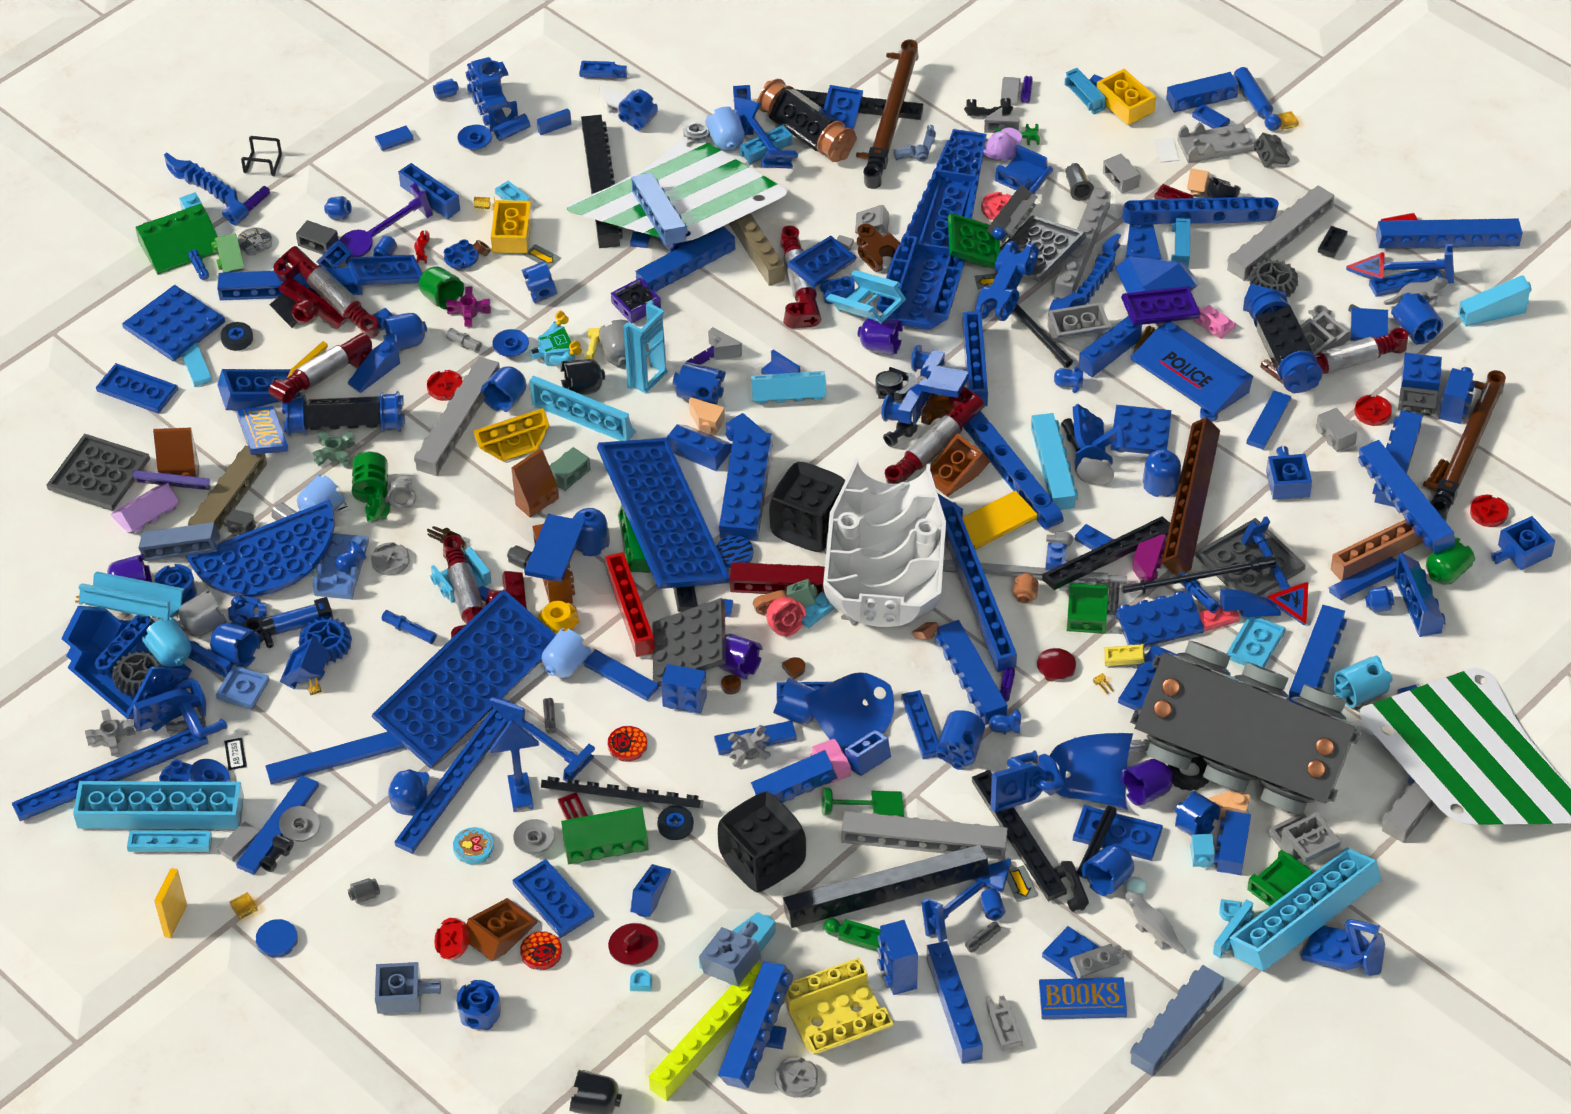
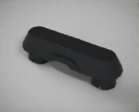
[964,98,1013,116]
[1054,861,1089,912]

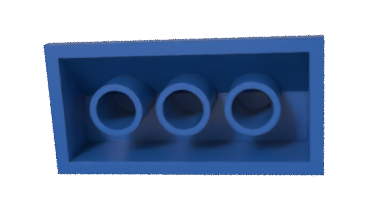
[1394,553,1445,637]

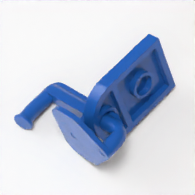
[1073,404,1126,472]
[134,678,228,738]
[991,750,1064,813]
[1301,919,1385,976]

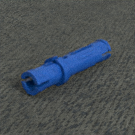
[1179,572,1220,613]
[381,610,437,644]

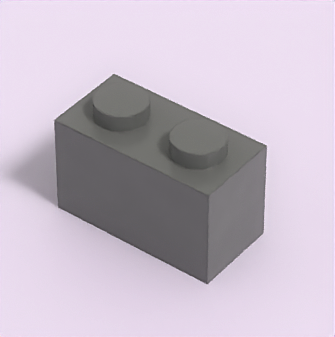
[296,220,338,255]

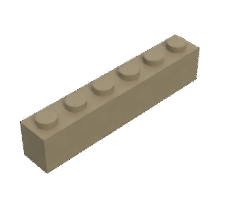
[729,213,785,286]
[188,445,267,531]

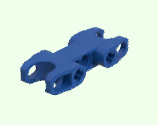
[975,241,1039,321]

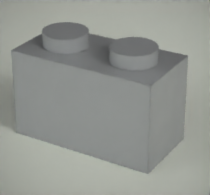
[1103,154,1141,194]
[1316,408,1357,452]

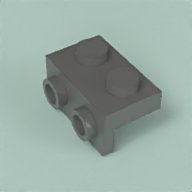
[1254,132,1290,168]
[1398,386,1438,416]

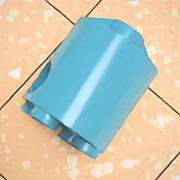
[1334,655,1393,708]

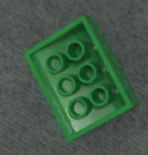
[135,203,218,275]

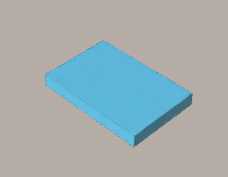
[1227,617,1286,668]

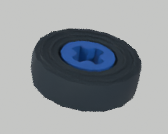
[220,322,253,351]
[657,806,694,840]

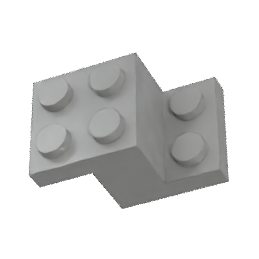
[1268,812,1341,863]

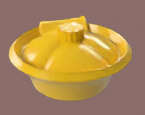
[537,601,580,634]

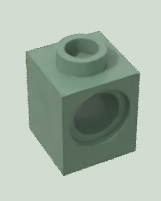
[786,578,818,607]

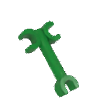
[994,124,1040,145]

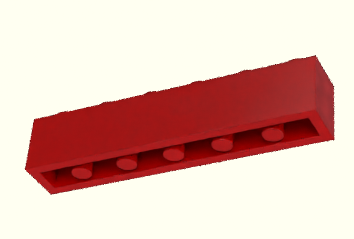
[605,552,655,657]

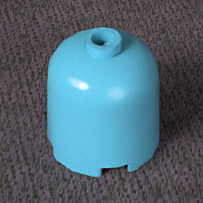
[142,617,192,667]

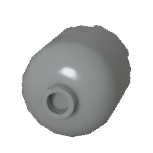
[599,319,629,366]
[177,589,227,637]

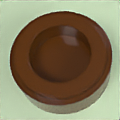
[473,240,491,256]
[721,675,741,695]

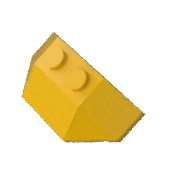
[473,408,549,462]

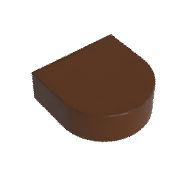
[782,657,805,679]

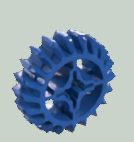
[298,617,352,665]

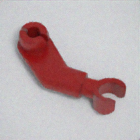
[414,230,430,264]

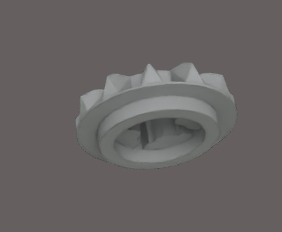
[683,123,710,141]

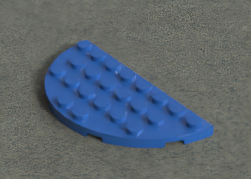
[187,500,335,597]

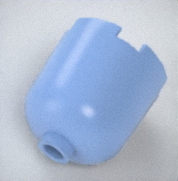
[706,106,745,151]
[296,474,345,512]
[541,628,591,678]

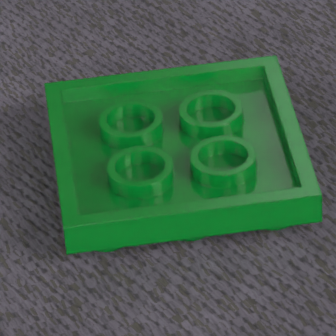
[948,213,1000,269]

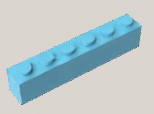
[1031,413,1078,510]

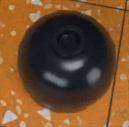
[1205,176,1241,198]

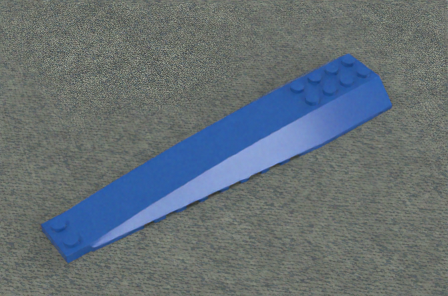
[877,129,987,330]

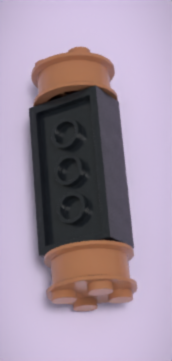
[756,78,857,162]

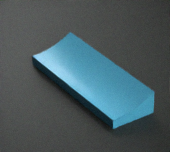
[530,375,636,441]

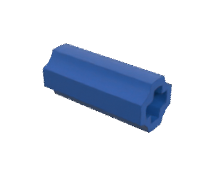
[493,113,531,141]

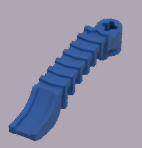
[164,152,249,225]
[1049,233,1121,311]

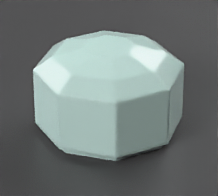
[1126,878,1146,895]

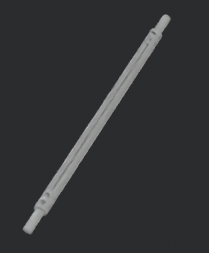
[943,560,1127,584]

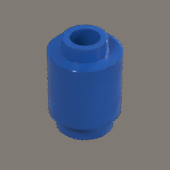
[433,78,459,99]
[373,236,397,256]
[980,888,1006,921]

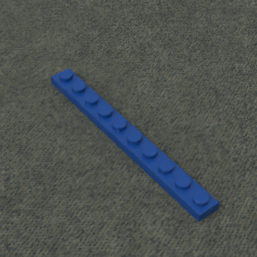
[394,698,518,854]
[12,729,208,821]

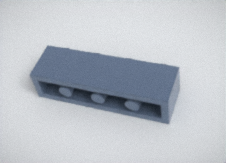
[138,522,220,561]

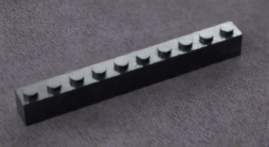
[581,114,623,248]
[783,845,989,928]

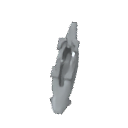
[1384,276,1448,307]
[1125,891,1186,954]

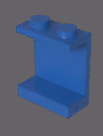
[995,145,1047,190]

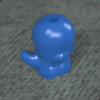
[1054,367,1083,393]
[335,541,367,572]
[989,709,1021,735]

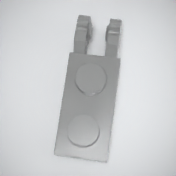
[986,995,1023,1051]

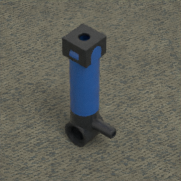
[244,597,334,648]

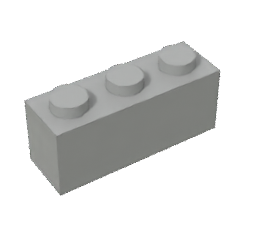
[1382,781,1435,843]

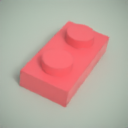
[1198,606,1240,632]

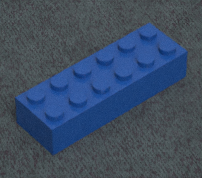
[719,430,773,541]

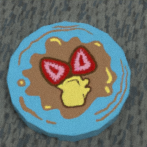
[453,827,494,865]

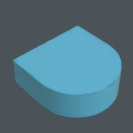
[1219,899,1242,922]
[630,970,652,992]

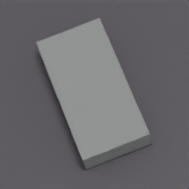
[217,821,260,862]

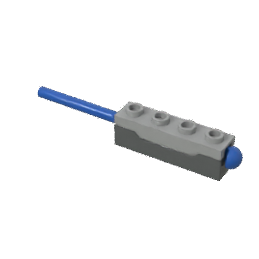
[986,166,1053,243]

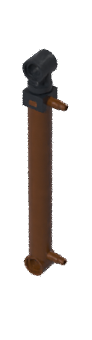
[856,39,919,189]
[1423,370,1506,521]

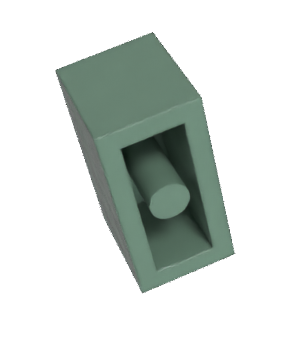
[549,447,591,491]

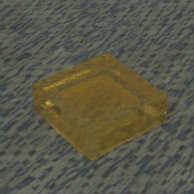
[1277,111,1299,130]
[229,892,258,920]

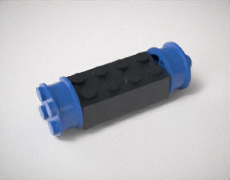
[1249,290,1322,394]
[282,391,405,436]

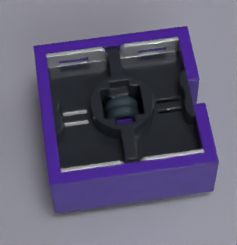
[611,278,661,324]

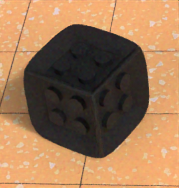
[769,462,846,552]
[717,791,806,893]

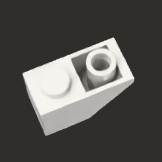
[599,84,628,119]

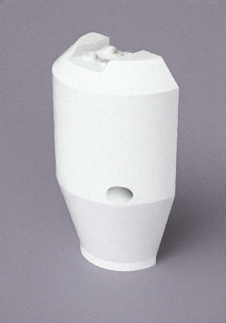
[823,458,946,627]

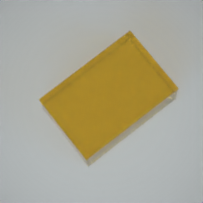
[473,197,491,209]

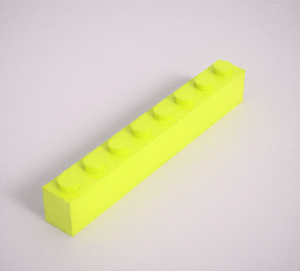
[648,962,762,1101]

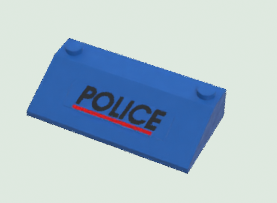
[1131,322,1253,416]

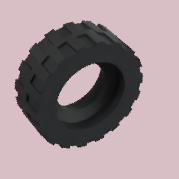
[1168,755,1210,791]

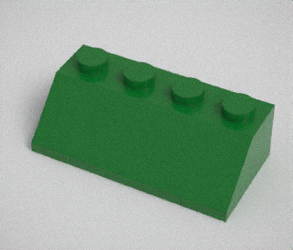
[561,806,649,864]

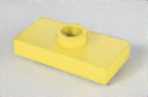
[1104,644,1145,666]

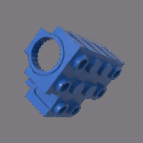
[465,57,518,132]

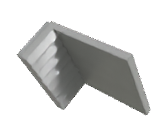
[855,205,889,234]

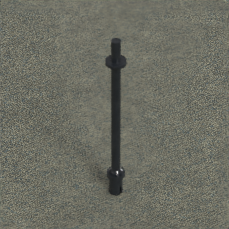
[1122,555,1277,595]

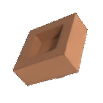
[912,622,939,640]

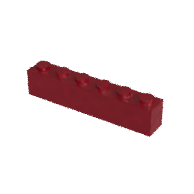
[730,562,825,596]

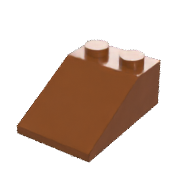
[153,427,199,477]
[930,433,990,497]
[511,448,559,517]
[466,898,538,961]

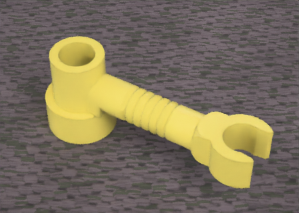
[584,326,602,360]

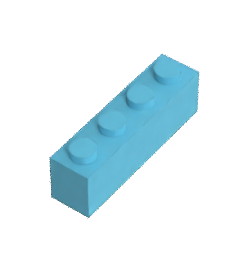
[751,371,826,403]

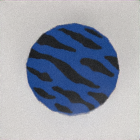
[716,535,754,568]

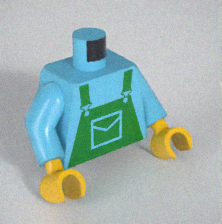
[530,310,582,366]

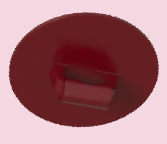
[608,923,658,965]

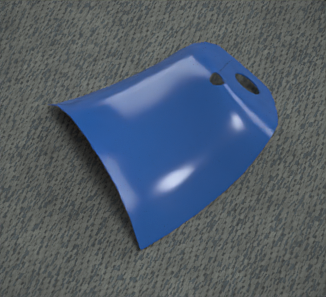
[804,672,894,756]
[1049,733,1133,810]

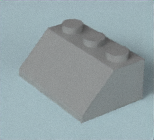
[1047,302,1111,339]

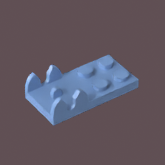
[313,533,369,600]

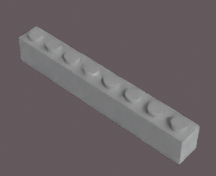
[1227,185,1335,281]
[1054,188,1111,299]
[414,356,500,476]
[841,811,1008,860]

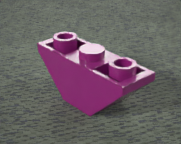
[1133,534,1166,582]

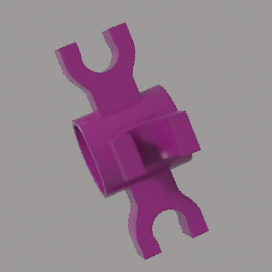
[446,286,491,327]

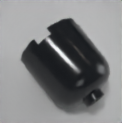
[560,359,605,395]
[569,1070,622,1114]

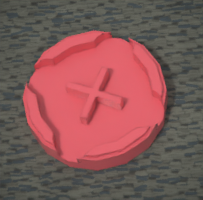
[981,192,1012,220]

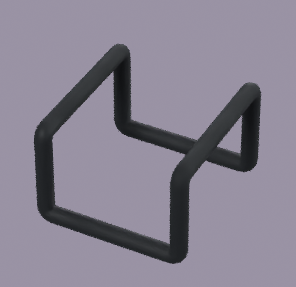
[241,136,282,176]

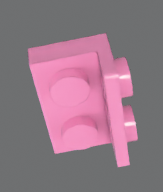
[1194,305,1236,339]

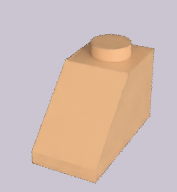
[1187,168,1210,195]
[689,397,725,435]
[1209,791,1250,820]

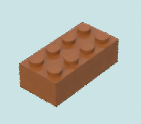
[532,524,575,603]

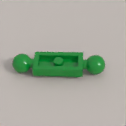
[824,918,880,952]

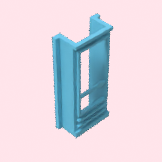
[825,270,906,324]
[623,300,668,394]
[78,572,184,621]

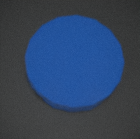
[256,919,298,958]

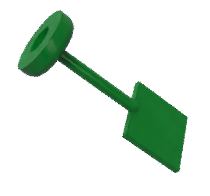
[821,787,904,817]

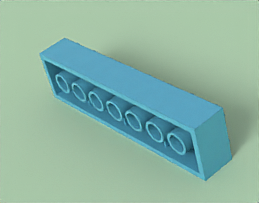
[73,781,244,829]
[1229,848,1382,972]

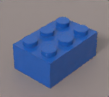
[877,920,918,995]

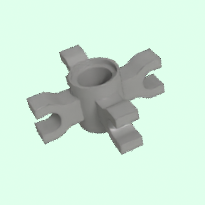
[85,709,136,756]
[727,725,771,768]

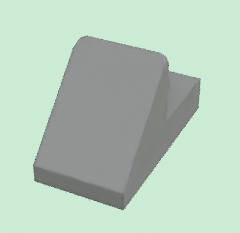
[1000,77,1021,106]
[984,108,1019,133]
[708,327,742,360]

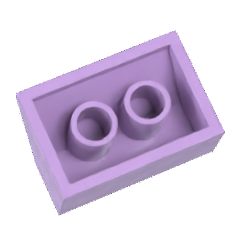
[110,483,179,533]

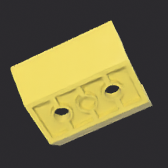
[785,958,894,1055]

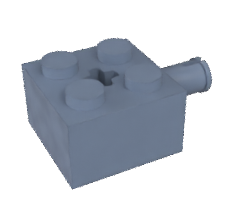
[699,921,761,986]
[375,962,441,1014]

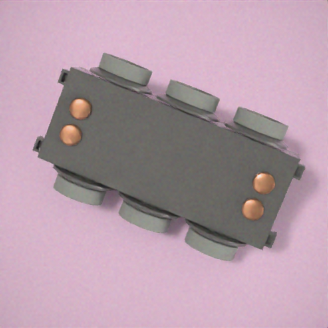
[1130,640,1361,815]

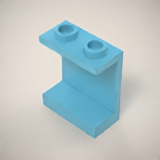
[430,547,491,603]

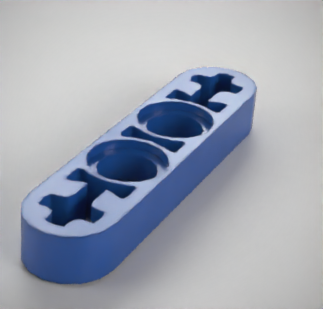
[95,615,152,675]

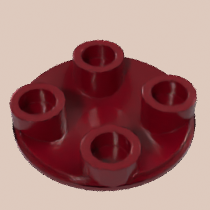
[1037,648,1076,682]

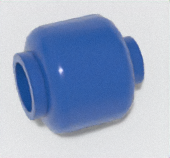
[324,196,352,220]
[1365,586,1395,613]

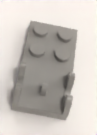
[1177,122,1255,163]

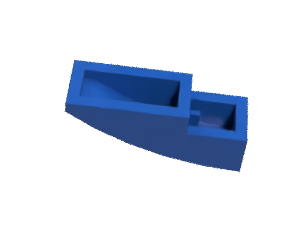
[1220,589,1281,617]

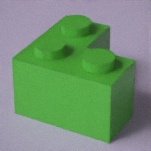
[211,233,245,272]

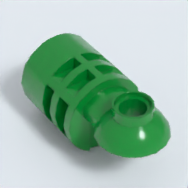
[352,451,390,522]

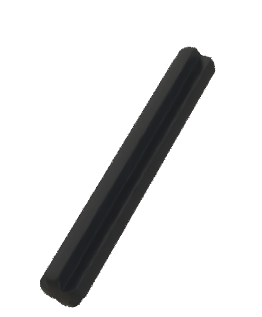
[1077,805,1117,879]

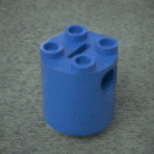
[1391,293,1443,344]
[673,362,726,405]
[936,710,985,770]

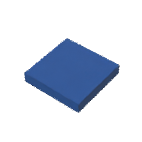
[1350,308,1388,341]

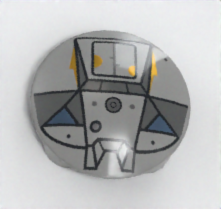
[237,227,272,256]

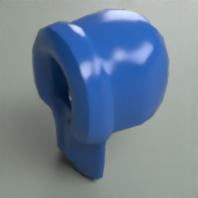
[388,769,429,815]

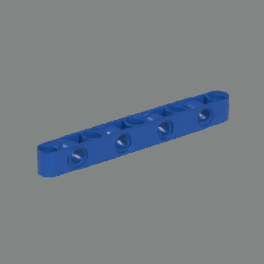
[1122,197,1279,224]
[963,411,1064,530]

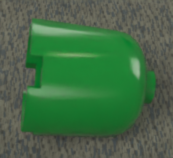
[419,266,464,310]
[1426,536,1475,585]

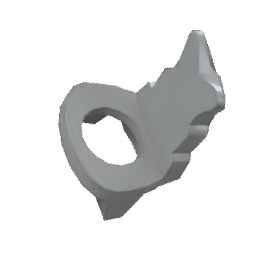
[387,476,416,508]

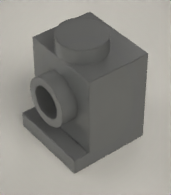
[224,509,256,535]

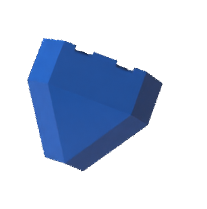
[1115,256,1200,293]

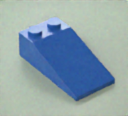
[217,369,301,410]

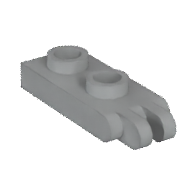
[1070,943,1125,978]

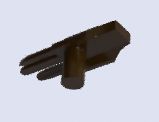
[427,526,466,548]

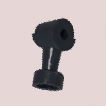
[883,421,918,447]
[259,834,294,872]

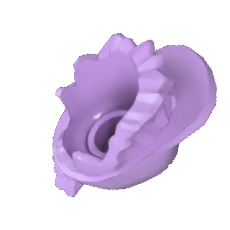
[983,128,1022,162]

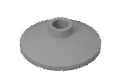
[279,806,320,842]
[513,819,554,854]

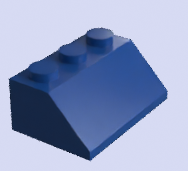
[667,424,732,471]

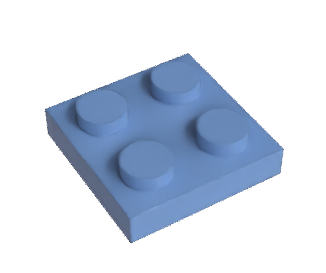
[216,665,270,710]

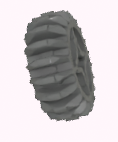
[1249,259,1298,297]
[112,650,165,698]

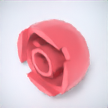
[766,597,806,637]

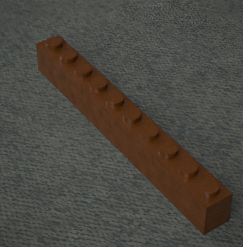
[1162,417,1220,576]

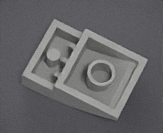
[1301,311,1350,356]

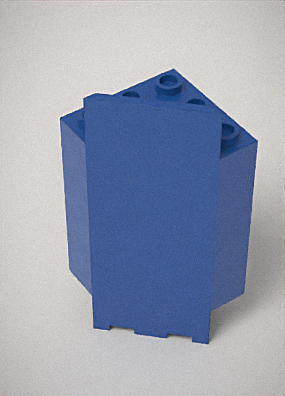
[61,606,192,732]

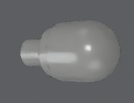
[1046,531,1073,547]

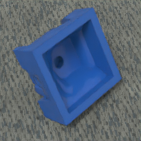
[280,637,329,689]

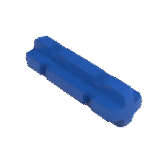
[188,249,209,280]

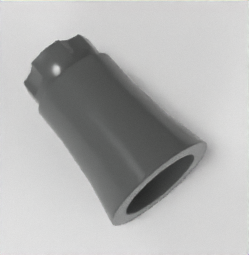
[1065,163,1094,201]

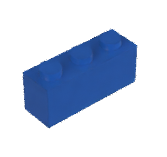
[1214,810,1251,875]

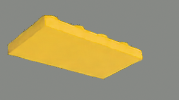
[962,490,1037,550]

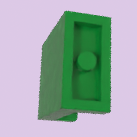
[1067,583,1109,634]
[1247,850,1313,907]

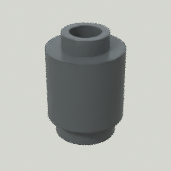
[507,545,532,570]
[348,878,380,904]

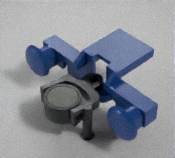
[875,345,969,426]

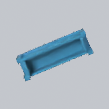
[1064,68,1106,114]
[740,125,793,165]
[1171,218,1190,268]

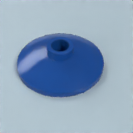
[457,124,492,150]
[492,329,529,357]
[190,759,230,782]

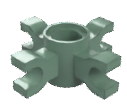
[313,430,355,468]

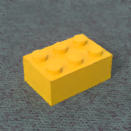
[1097,69,1156,125]
[491,200,532,253]

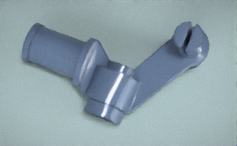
[894,124,936,162]

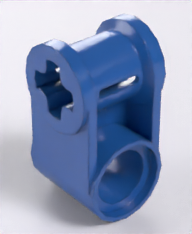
[820,276,855,304]

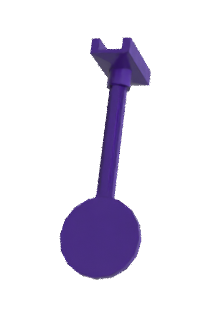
[340,183,433,257]

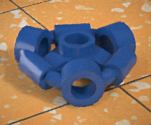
[228,595,267,627]

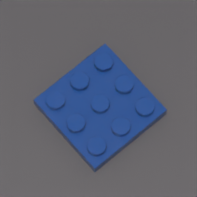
[1110,404,1172,454]

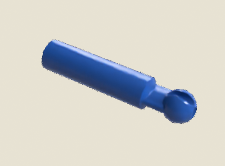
[1233,67,1281,131]

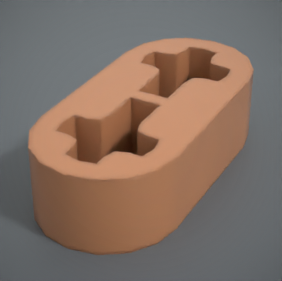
[753,590,787,614]

